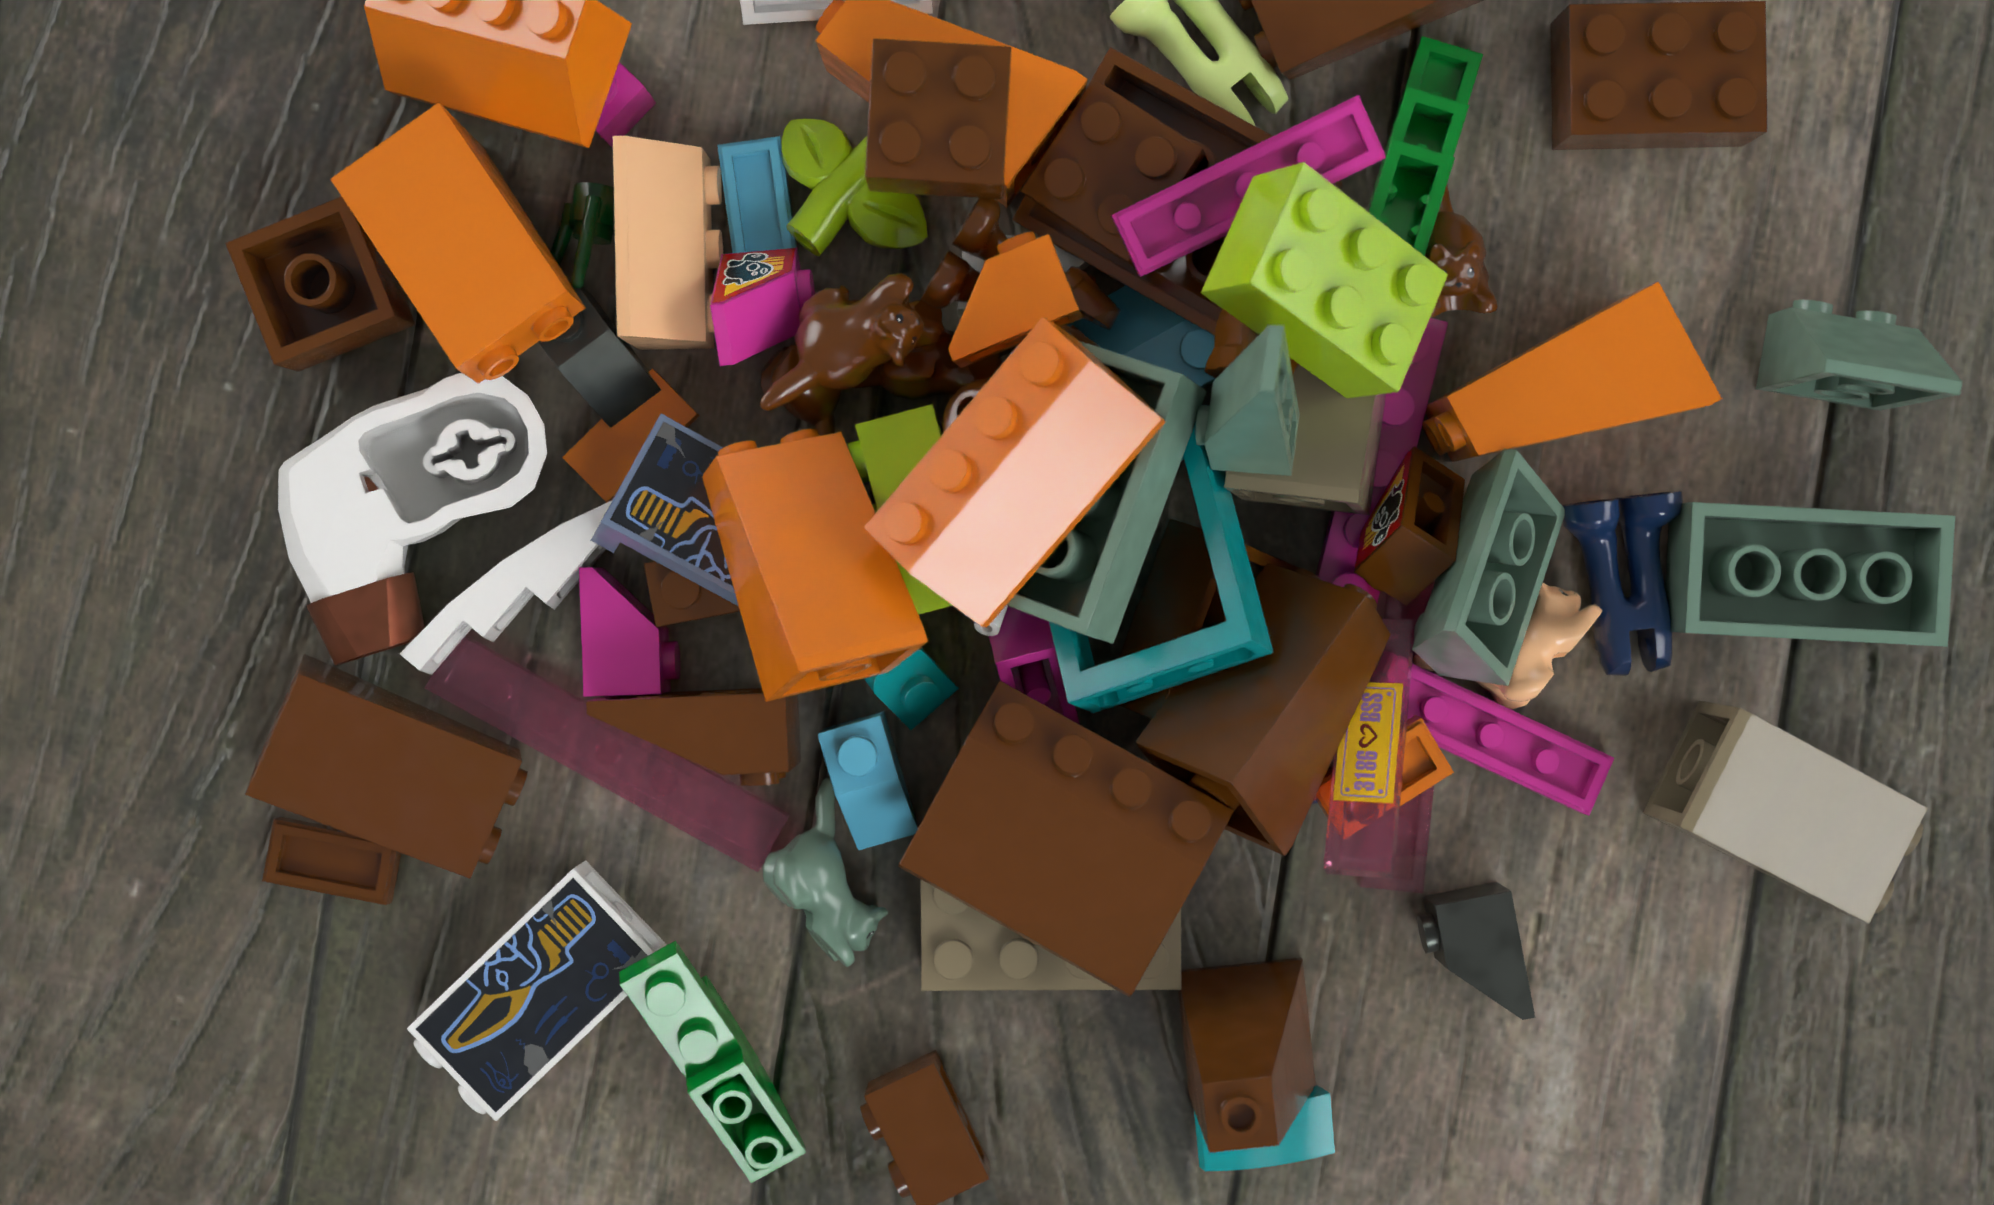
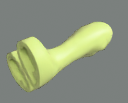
[1110,0,1288,126]

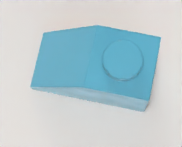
[818,711,918,851]

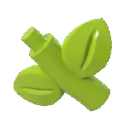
[781,118,928,256]

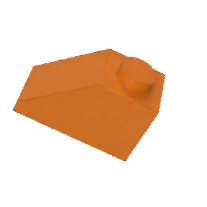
[948,232,1083,368]

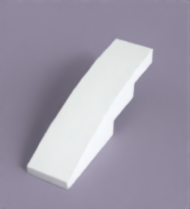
[400,501,612,675]

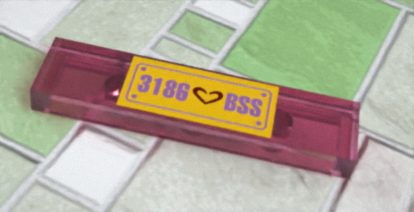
[1323,619,1415,879]

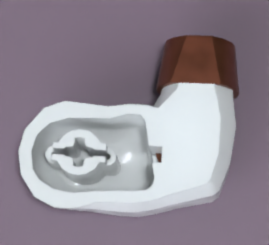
[278,372,547,665]

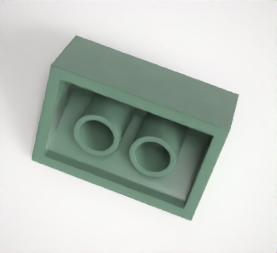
[1412,449,1565,686]

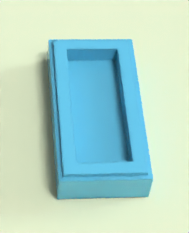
[717,136,797,253]

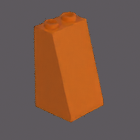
[815,0,1087,208]
[331,102,586,384]
[1422,281,1722,462]
[702,429,928,702]

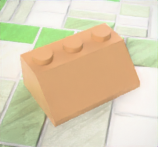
[613,136,723,350]

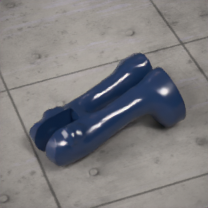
[1562,491,1683,676]

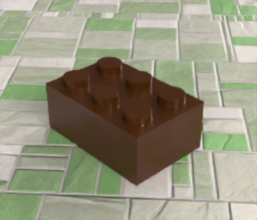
[1550,1,1767,150]

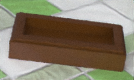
[262,817,401,905]

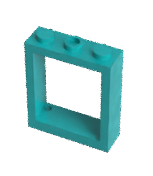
[1049,422,1274,713]

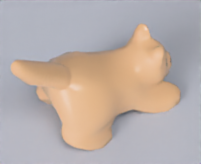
[1413,583,1603,709]

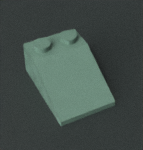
[1756,300,1963,411]

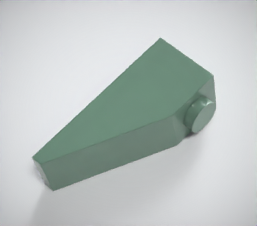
[1196,325,1300,476]

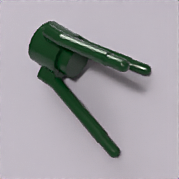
[550,182,615,289]

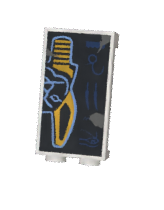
[407,860,667,1121]

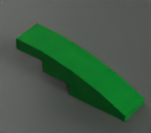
[1367,36,1483,256]

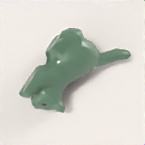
[762,777,888,967]

